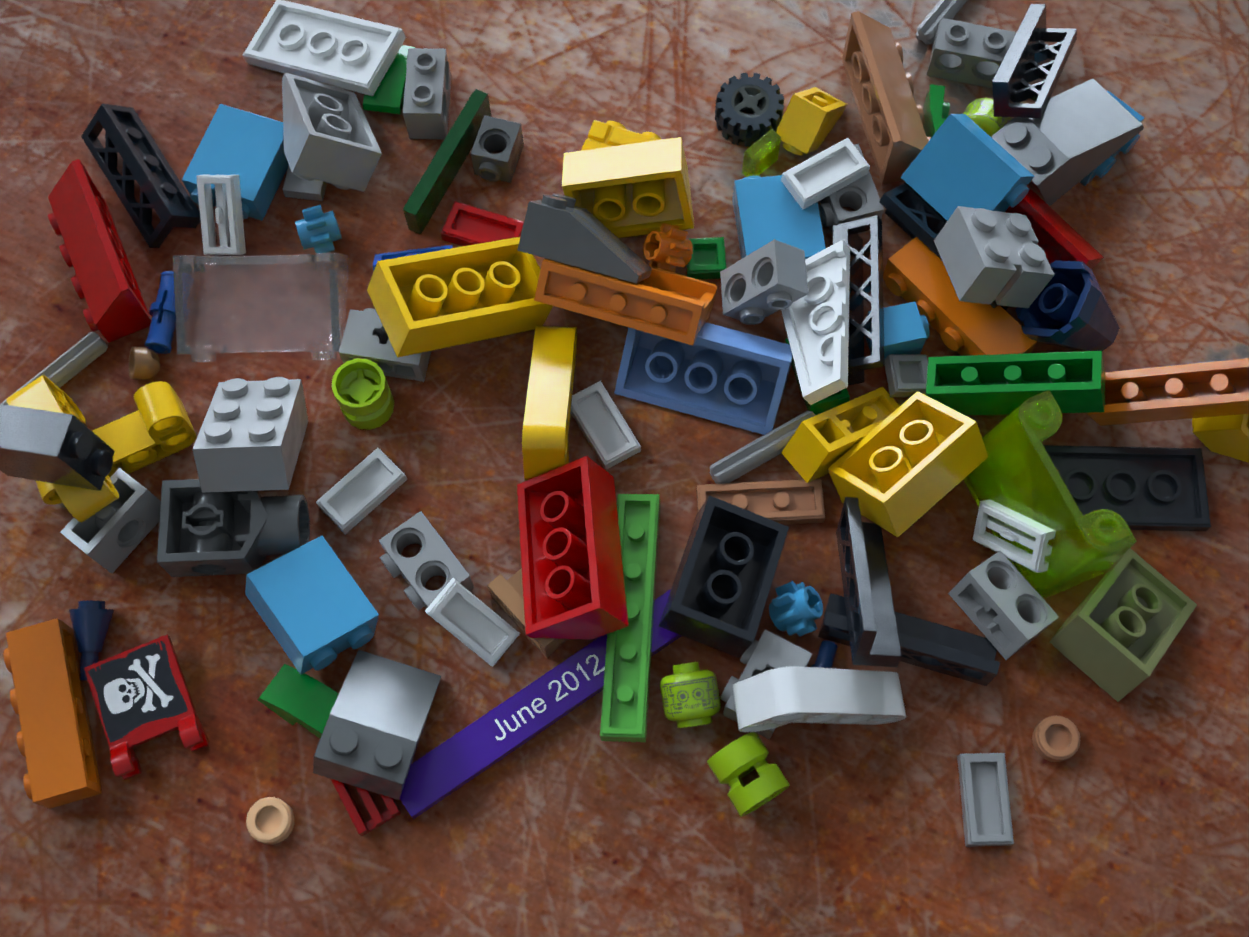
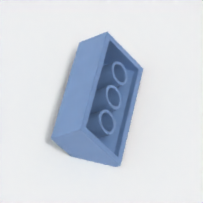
[614,322,793,435]

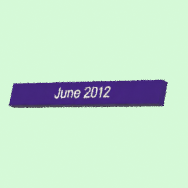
[400,589,682,819]

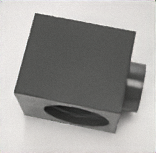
[471,115,524,183]

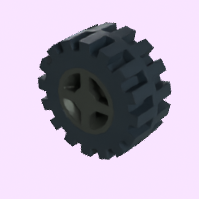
[715,73,784,147]

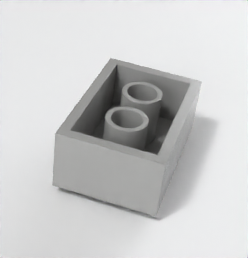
[193,377,308,493]

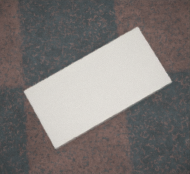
[243,0,406,96]

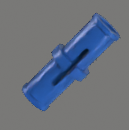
[145,271,187,354]

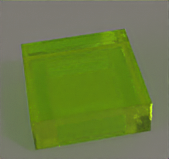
[742,129,781,177]

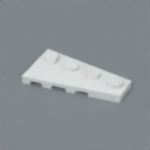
[781,240,850,405]

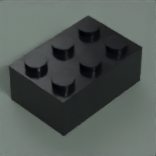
[659,495,789,658]

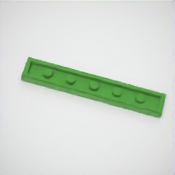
[600,494,660,742]

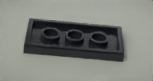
[1032,445,1211,532]

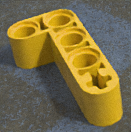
[522,326,577,481]
[7,375,120,523]
[35,381,197,505]

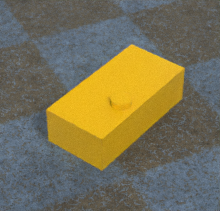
[367,237,553,358]

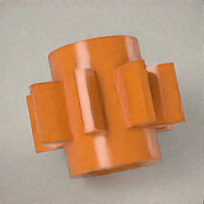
[643,223,693,273]

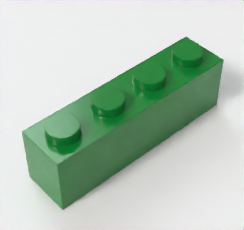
[926,351,1105,415]

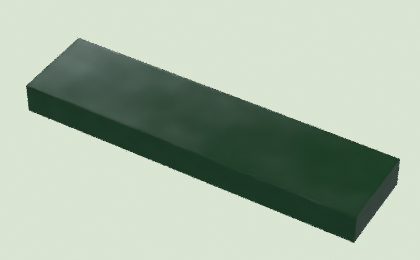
[403,89,491,235]

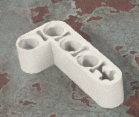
[732,666,907,732]

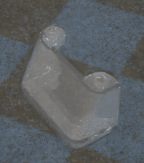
[173,253,349,362]

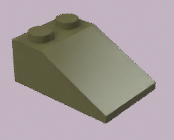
[1049,548,1197,702]

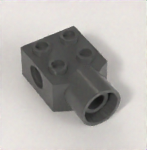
[157,479,310,577]

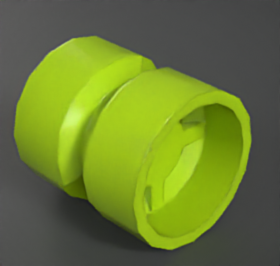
[332,358,394,430]
[707,732,790,817]

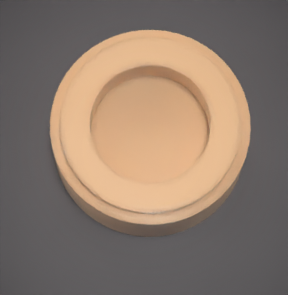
[246,797,295,844]

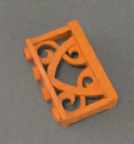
[534,258,717,346]

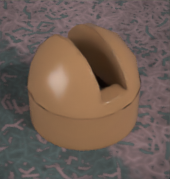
[129,347,160,380]

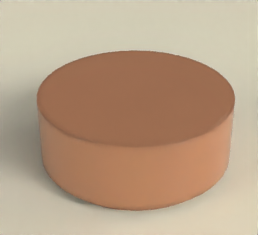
[1032,716,1080,762]

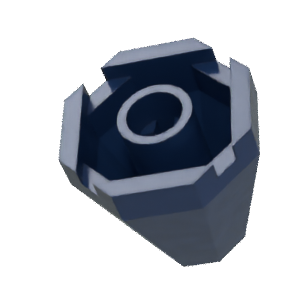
[1015,260,1120,351]

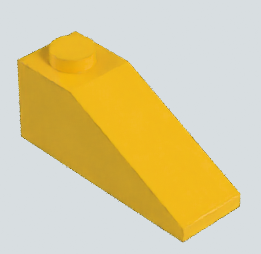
[781,387,900,483]

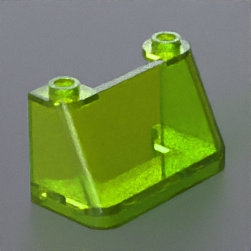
[963,390,1137,598]

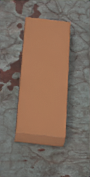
[696,479,825,525]

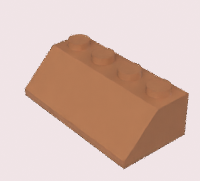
[842,11,931,184]

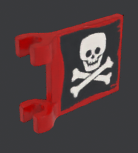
[84,634,209,780]

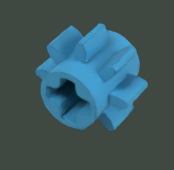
[295,205,342,255]
[769,581,823,637]

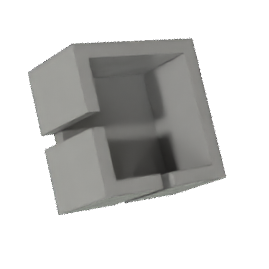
[934,206,1055,308]

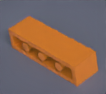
[883,237,1037,356]
[1087,358,1249,426]
[3,618,102,809]

